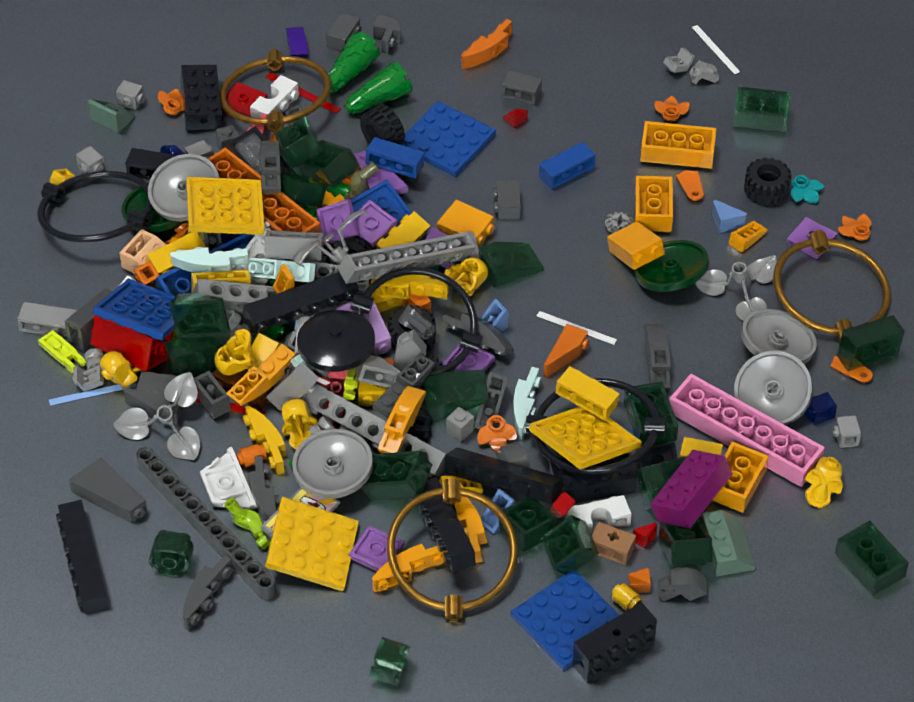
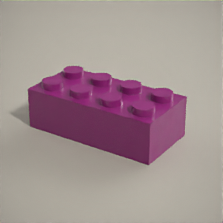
[650,450,732,529]

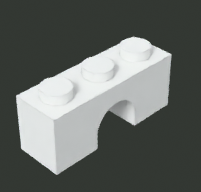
[250,75,299,127]
[565,495,631,539]

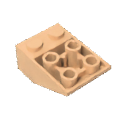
[119,229,166,274]

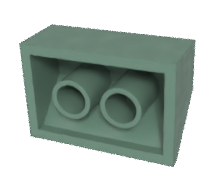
[700,510,756,576]

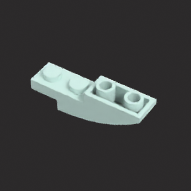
[170,247,249,273]
[248,257,316,282]
[513,367,542,440]

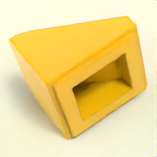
[50,169,76,185]

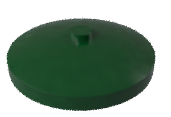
[121,183,183,233]
[634,240,709,292]

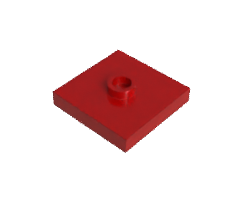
[221,82,268,117]

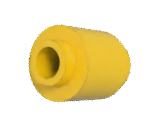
[612,583,643,611]

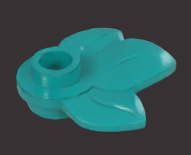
[790,175,824,204]

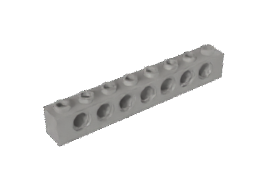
[338,232,476,284]
[194,279,348,318]
[304,383,446,478]

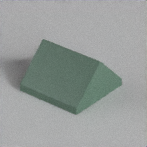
[88,99,135,133]

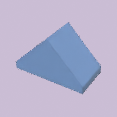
[712,200,747,233]
[481,298,509,332]
[481,489,515,534]

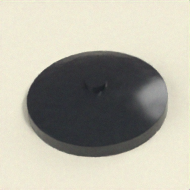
[297,310,375,372]

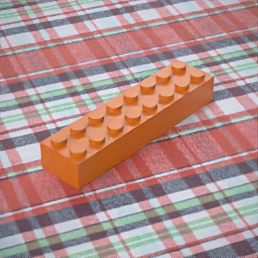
[208,147,321,233]

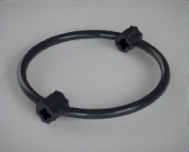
[37,171,153,243]
[350,267,483,379]
[526,378,666,474]

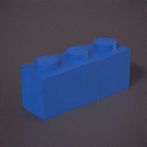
[365,137,425,179]
[539,142,596,189]

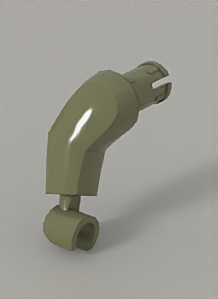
[344,161,379,200]

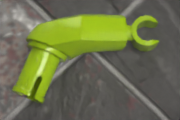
[224,498,270,550]

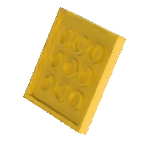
[186,177,265,235]
[529,407,642,470]
[265,496,359,591]

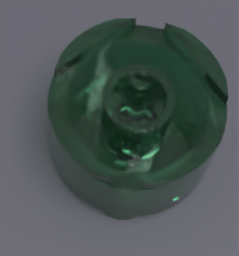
[149,530,194,577]
[369,637,410,686]

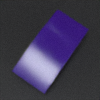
[286,27,308,57]

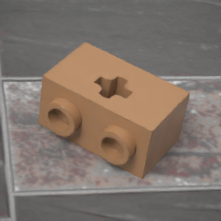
[588,522,636,565]

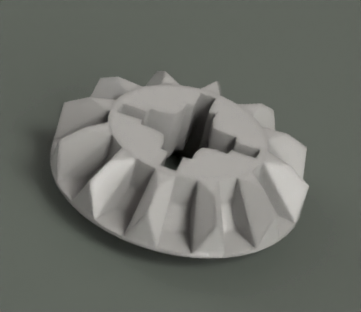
[605,211,634,234]

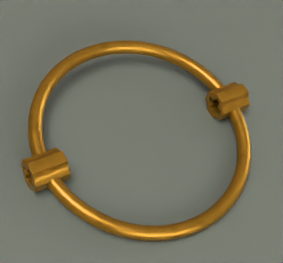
[220,49,331,133]
[773,230,891,344]
[387,478,518,620]

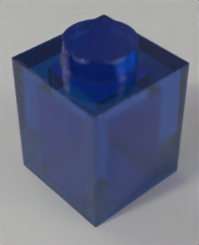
[805,392,837,425]

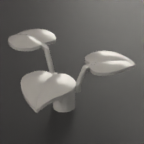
[294,210,369,266]
[695,255,776,322]
[113,372,200,460]

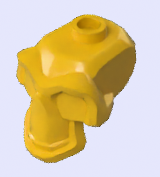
[444,257,489,296]
[215,329,255,375]
[100,351,142,388]
[281,398,318,450]
[804,457,843,509]

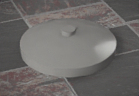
[148,154,220,221]
[741,309,817,364]
[734,351,813,426]
[292,429,373,499]

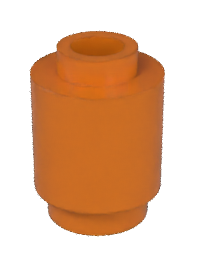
[236,444,267,468]

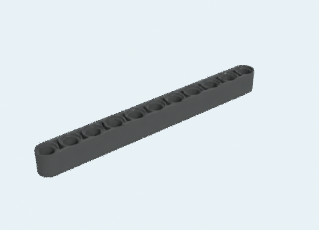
[136,446,276,600]

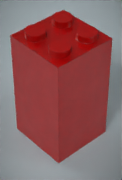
[90,314,174,372]

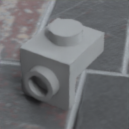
[663,48,695,73]
[689,60,719,84]
[73,365,104,392]

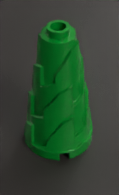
[328,31,381,92]
[344,61,413,114]

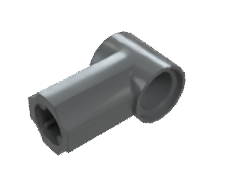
[398,304,435,340]

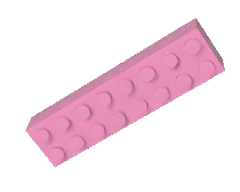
[668,374,825,487]

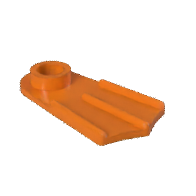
[676,170,704,201]
[830,352,873,383]

